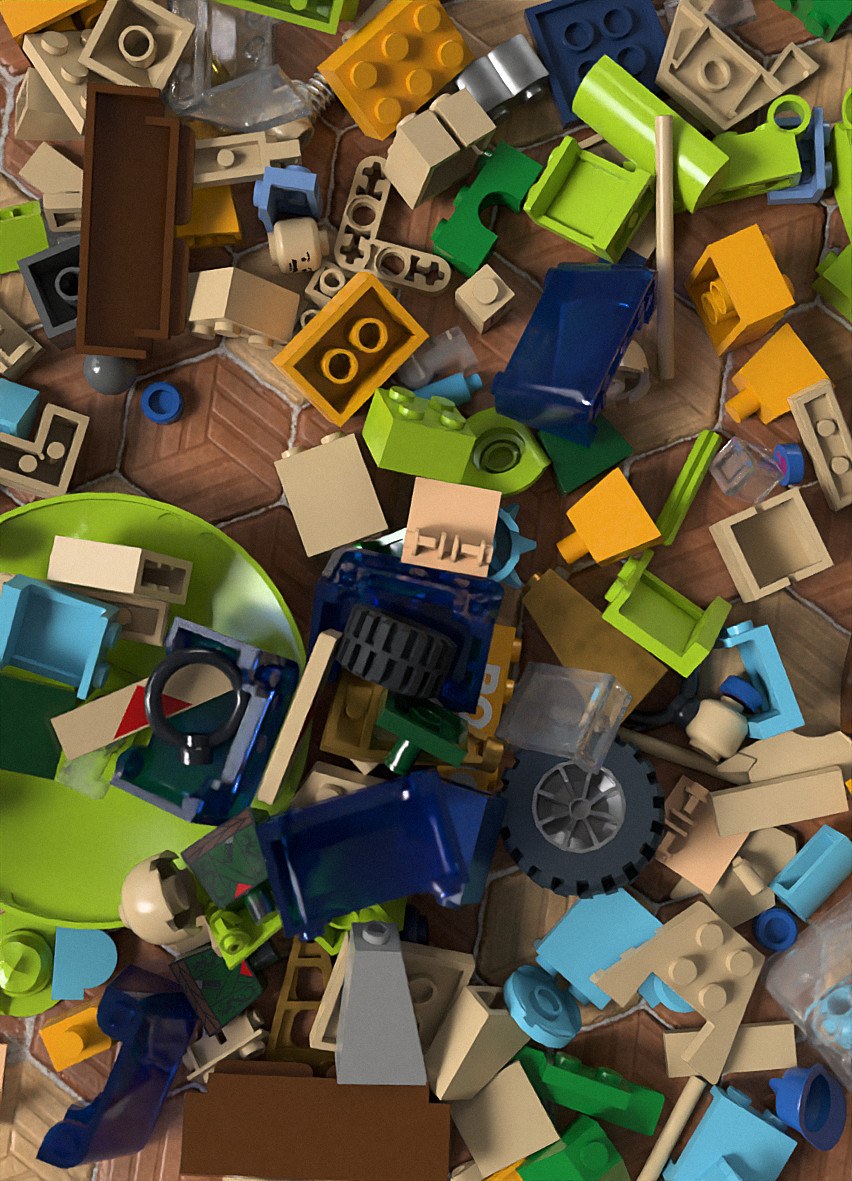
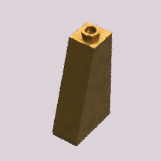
[522,568,668,732]

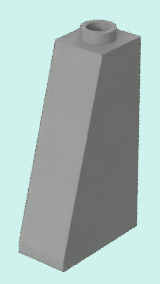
[335,921,427,1085]

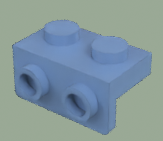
[765,107,832,205]
[253,165,323,232]

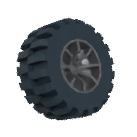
[496,724,665,899]

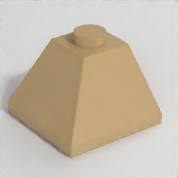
[78,0,196,93]

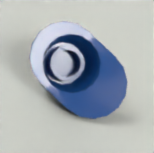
[769,1063,846,1151]

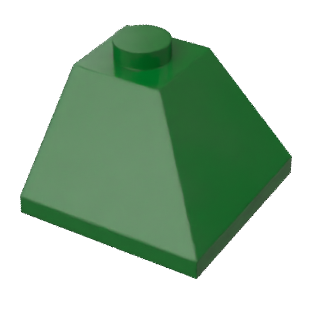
[515,1113,631,1181]

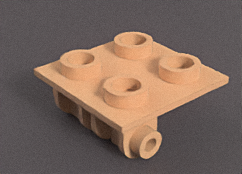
[401,477,502,578]
[655,775,750,895]

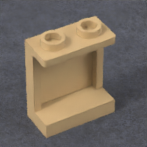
[274,431,390,561]

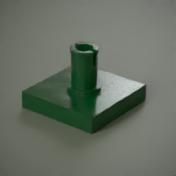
[376,688,468,776]

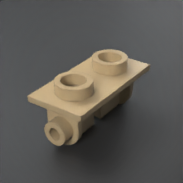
[182,1008,270,1085]

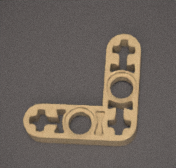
[334,156,451,298]

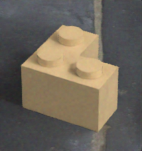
[186,267,300,350]
[0,403,90,499]

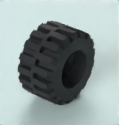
[334,604,458,699]

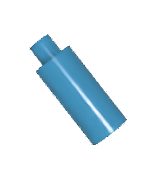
[412,372,483,407]

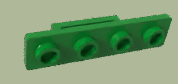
[504,1044,665,1136]

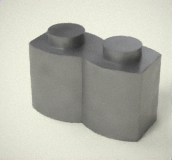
[452,33,549,127]

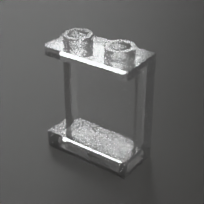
[493,661,632,774]

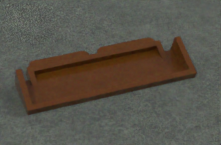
[75,82,196,360]
[180,1060,451,1181]

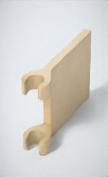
[429,1058,561,1181]

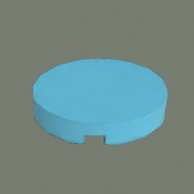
[503,965,582,1048]

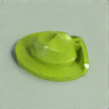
[460,406,551,498]
[0,912,60,1017]

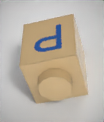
[454,264,515,335]

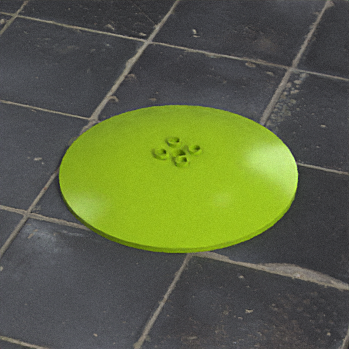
[0,492,313,929]

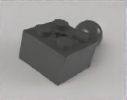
[17,236,138,395]

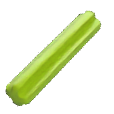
[655,429,722,546]

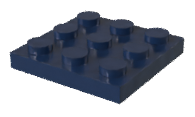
[524,0,668,130]

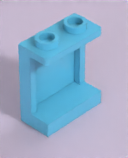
[0,574,122,700]
[712,620,805,740]
[533,886,664,1010]
[661,1085,798,1181]

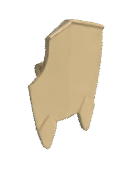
[717,730,852,796]
[670,825,800,928]

